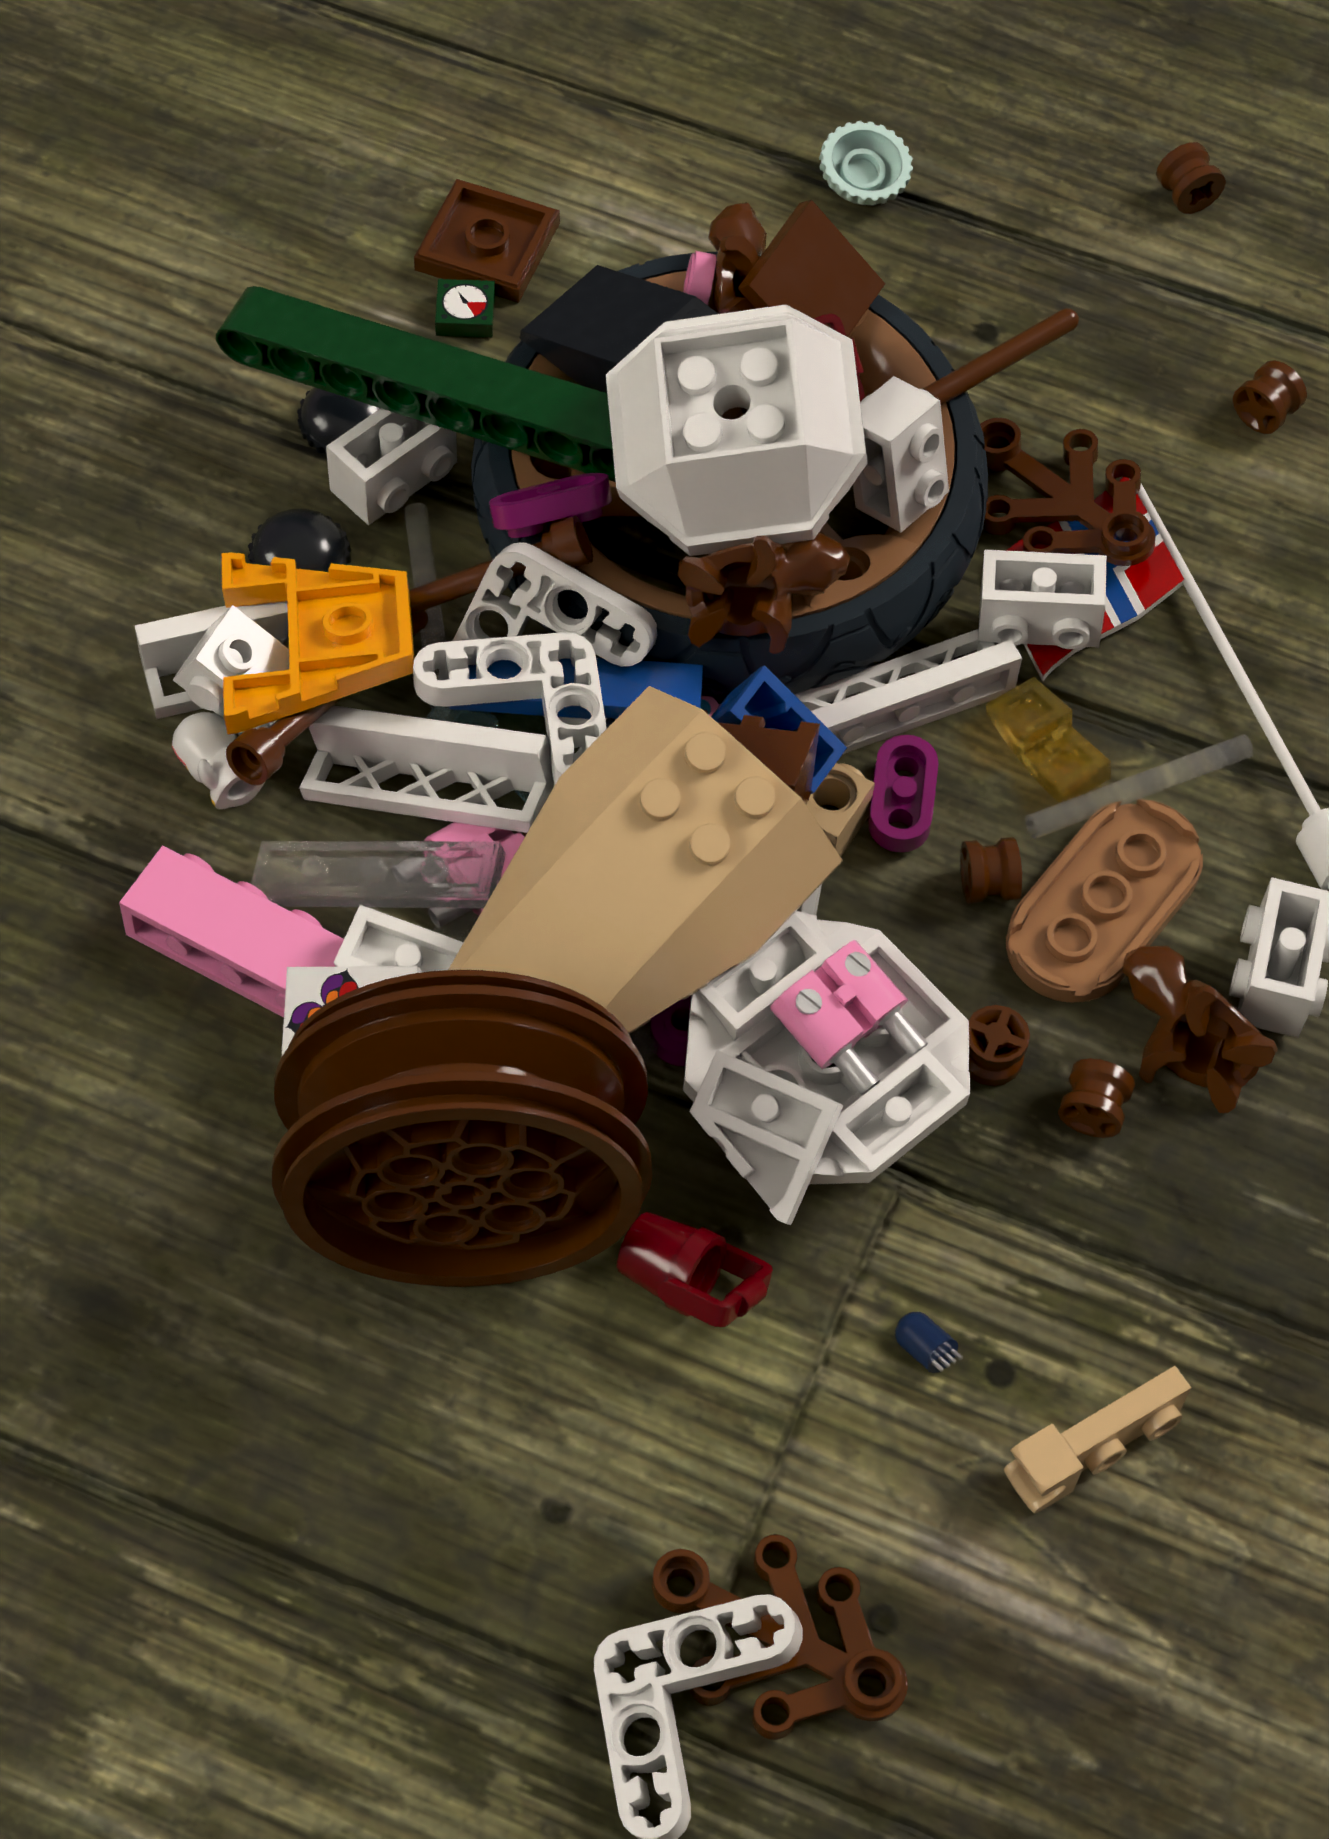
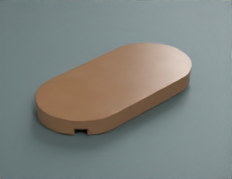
[1006,799,1203,1003]

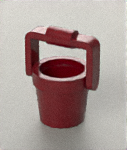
[617,1212,773,1327]

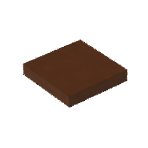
[414,179,560,303]
[738,199,885,337]

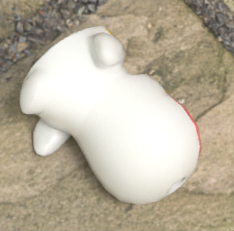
[172,712,266,809]

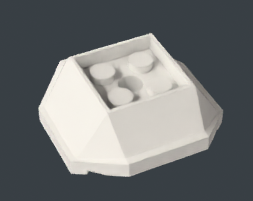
[606,305,868,556]
[683,911,970,1184]

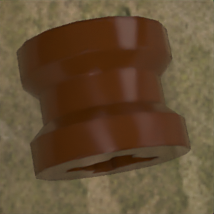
[1156,142,1226,214]
[1233,360,1307,434]
[960,837,1022,904]
[969,1005,1030,1086]
[1058,1058,1135,1138]

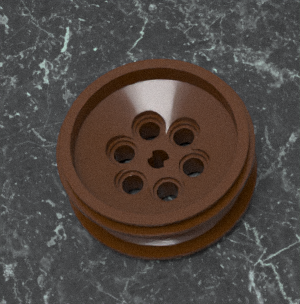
[272,970,652,1287]

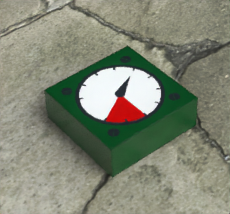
[435,279,495,338]

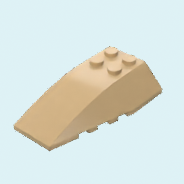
[448,686,842,1034]

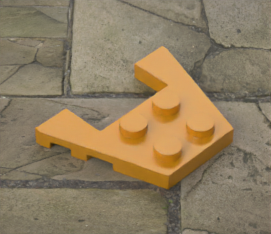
[222,552,414,734]

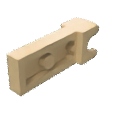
[1004,1366,1191,1514]

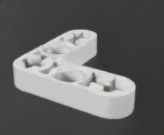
[438,543,657,681]
[413,632,607,784]
[594,1594,803,1839]

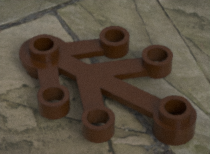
[980,418,1156,566]
[652,1534,908,1740]

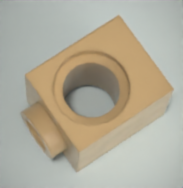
[806,763,875,857]

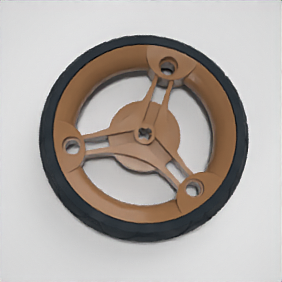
[471,251,988,701]

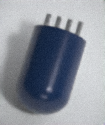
[895,1312,963,1373]

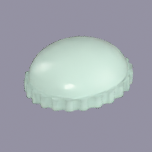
[819,121,913,205]

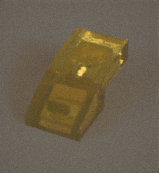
[986,677,1111,806]

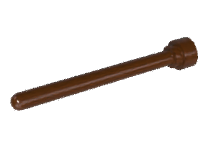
[923,308,1079,405]
[409,516,593,615]
[226,611,429,785]

